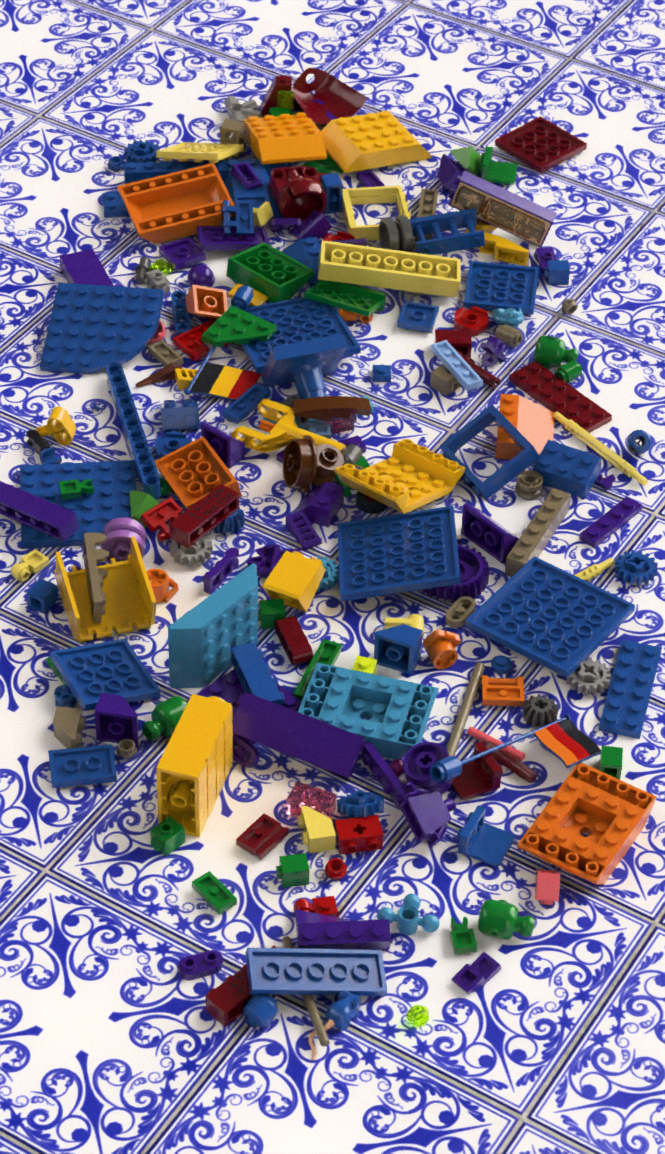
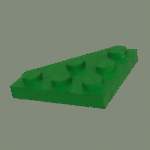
[202,305,277,347]

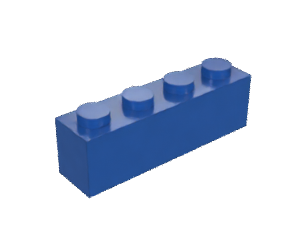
[231,642,285,706]

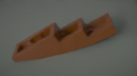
[292,396,372,421]

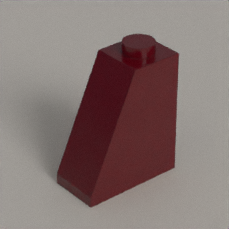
[259,75,292,118]

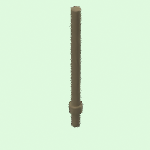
[282,936,330,1047]

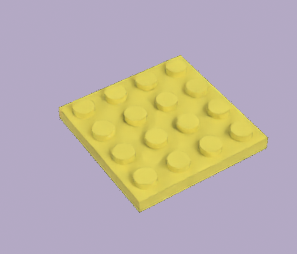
[156,142,244,163]

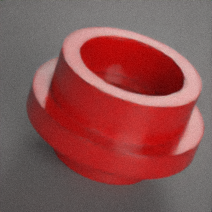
[325,858,347,879]

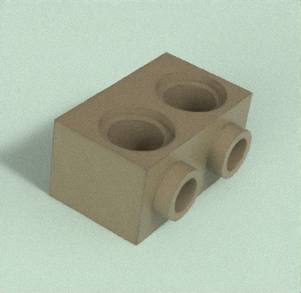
[220,119,246,159]

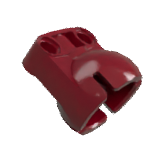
[268,166,327,223]

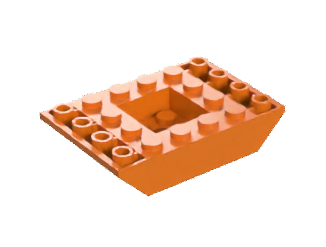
[517,763,657,885]

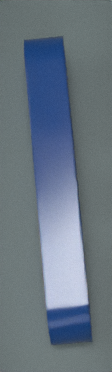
[171,290,191,336]

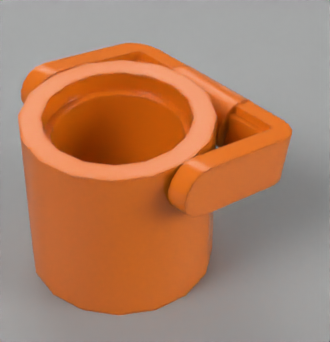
[146,568,179,604]
[423,629,461,669]

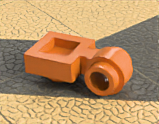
[339,308,373,323]

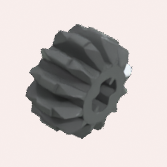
[522,694,558,728]

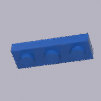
[223,383,271,424]

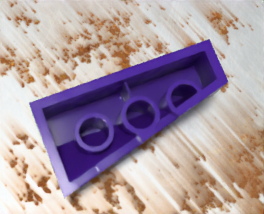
[295,909,391,950]

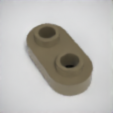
[445,596,476,628]

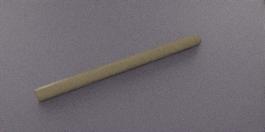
[446,662,485,756]

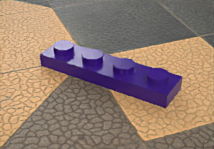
[579,496,642,548]
[361,741,410,814]

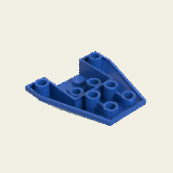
[225,166,283,221]

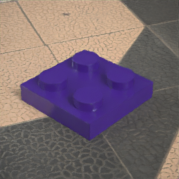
[159,237,206,270]

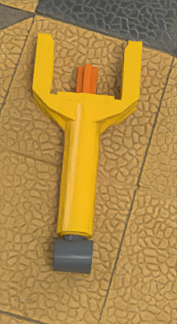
[231,399,363,465]

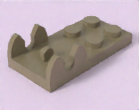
[83,532,109,623]

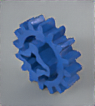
[124,140,160,163]
[614,550,658,586]
[337,790,384,818]

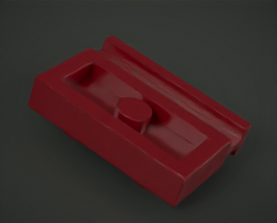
[236,813,289,860]

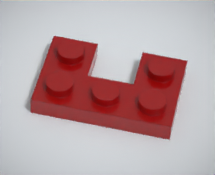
[173,318,231,361]

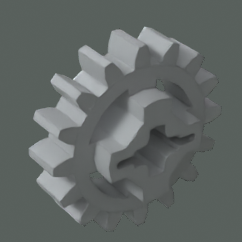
[170,536,213,567]
[566,657,611,696]

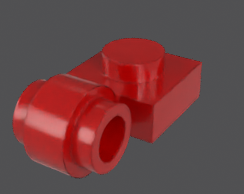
[293,896,339,917]

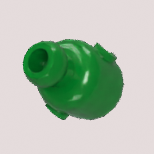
[533,335,579,368]
[142,696,188,740]
[478,899,535,940]

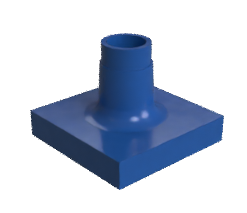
[261,334,347,399]

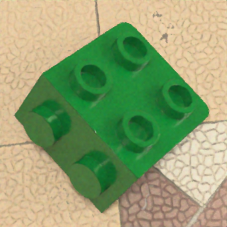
[479,146,518,185]

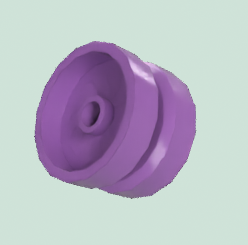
[101,517,146,564]

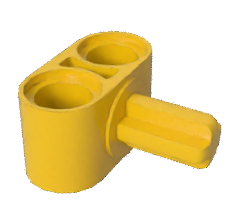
[36,407,77,445]

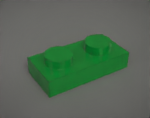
[192,871,237,915]

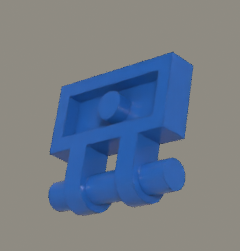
[221,200,254,235]

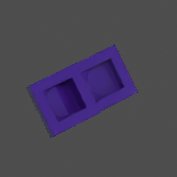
[451,952,502,995]

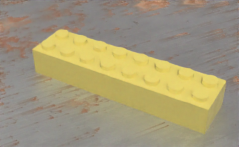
[318,240,461,298]

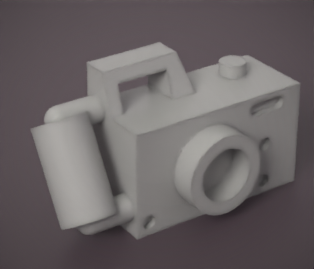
[146,269,171,295]

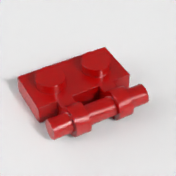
[140,497,183,542]

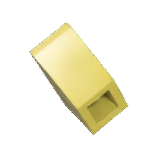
[297,806,336,854]

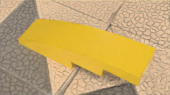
[466,227,529,266]

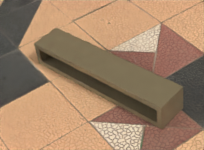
[505,488,571,577]

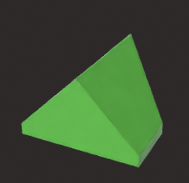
[450,146,481,176]
[129,490,160,528]

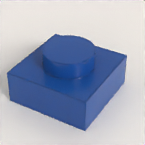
[372,364,391,382]

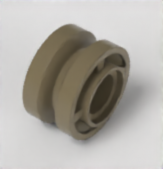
[515,470,543,499]

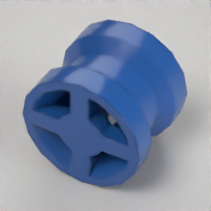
[54,685,76,708]

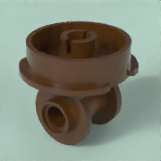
[283,435,344,493]

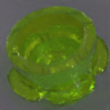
[406,1005,429,1027]

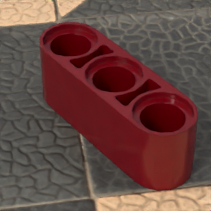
[274,616,313,666]

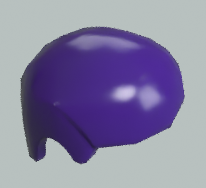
[187,265,215,288]

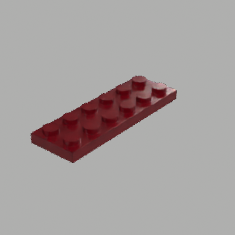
[509,361,612,433]

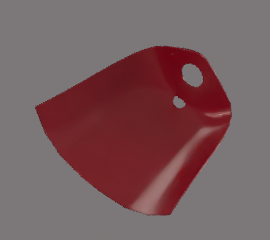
[292,68,368,124]

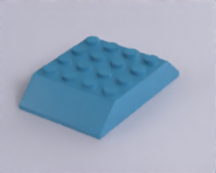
[168,563,258,688]

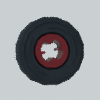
[356,491,389,514]

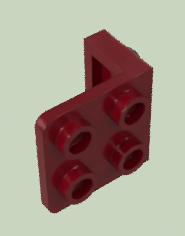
[451,741,503,800]

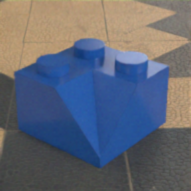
[374,624,423,675]

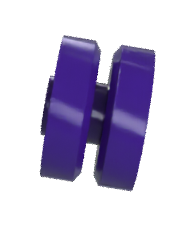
[403,742,453,795]

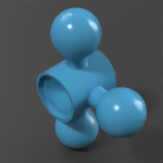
[377,893,440,935]

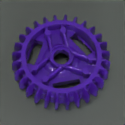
[424,543,489,603]

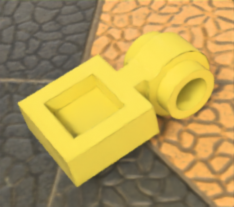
[11,549,49,581]

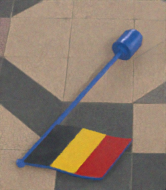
[184,285,261,401]

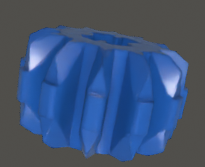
[215,507,245,534]

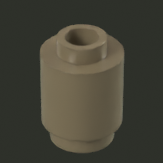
[495,325,523,347]

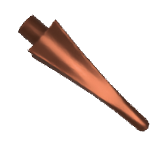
[136,362,182,387]

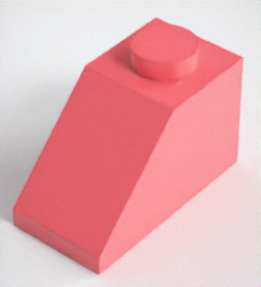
[535,869,561,905]

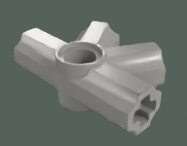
[224,95,261,122]

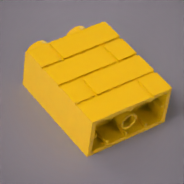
[156,694,233,837]

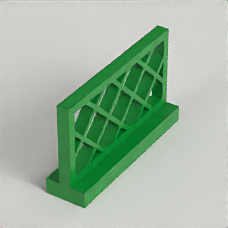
[304,279,387,317]

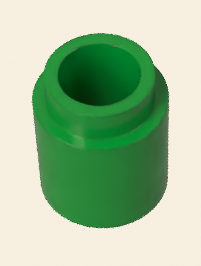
[555,360,582,383]

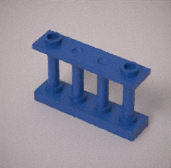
[409,208,485,255]

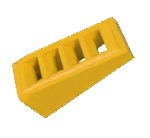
[175,368,198,390]

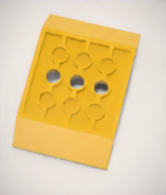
[335,439,465,514]

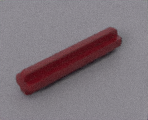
[485,742,537,783]

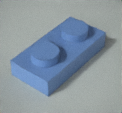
[296,423,331,439]

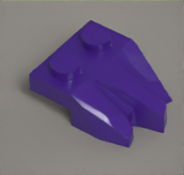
[246,544,302,579]

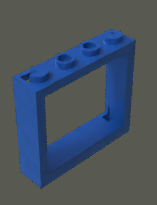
[439,404,540,500]

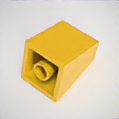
[262,551,326,613]

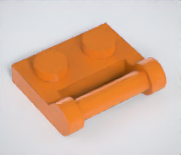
[481,675,525,707]

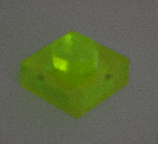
[277,90,294,109]
[149,259,173,276]

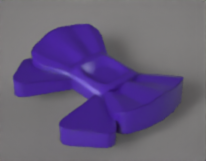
[595,474,616,490]

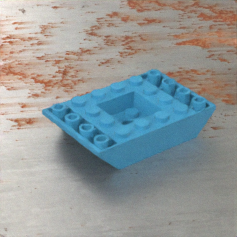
[298,663,438,760]

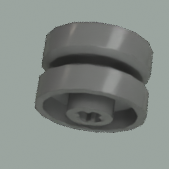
[379,215,414,252]

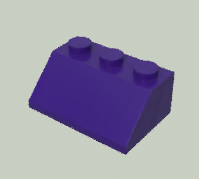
[461,503,519,564]

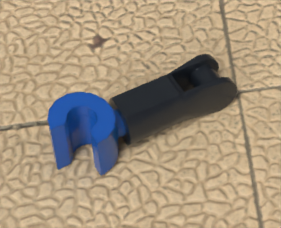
[26,430,62,465]

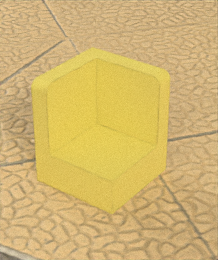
[253,202,274,227]

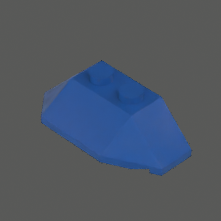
[283,237,321,286]

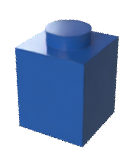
[544,260,570,285]
[27,578,58,614]

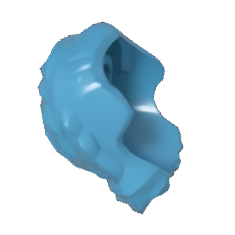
[492,308,525,328]

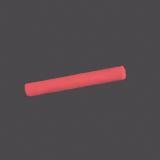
[467,727,526,761]

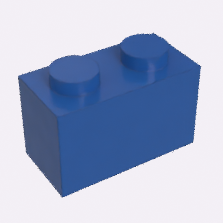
[321,173,343,214]

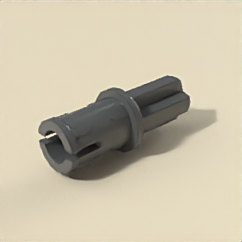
[135,256,151,284]

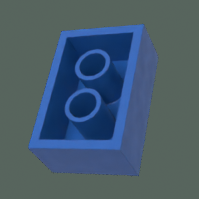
[533,439,601,499]

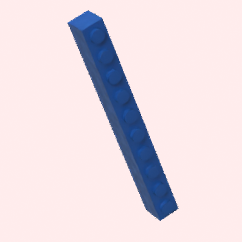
[124,159,292,185]

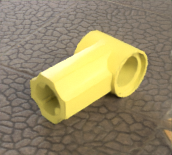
[384,614,424,638]

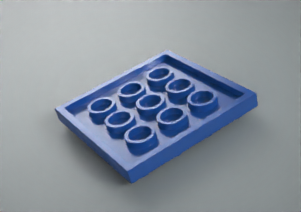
[463,261,539,315]
[50,638,161,711]

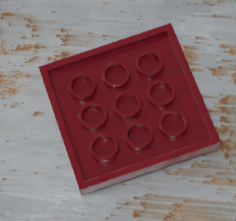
[495,116,587,173]

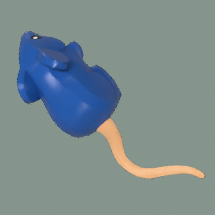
[308,990,361,1060]

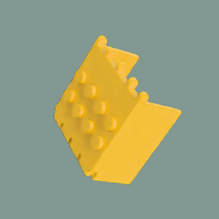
[54,536,156,643]

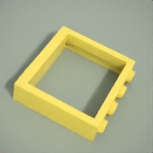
[342,185,411,241]

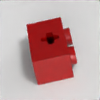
[334,815,383,855]

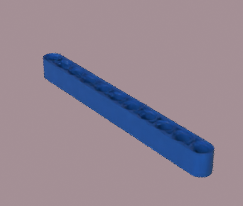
[106,362,161,499]

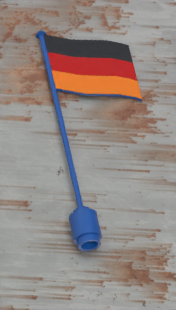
[430,714,601,783]

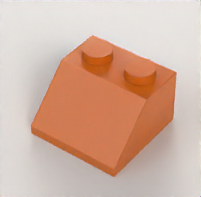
[185,284,228,319]

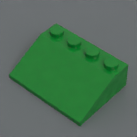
[226,242,315,303]

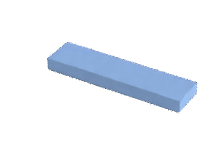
[430,340,483,391]

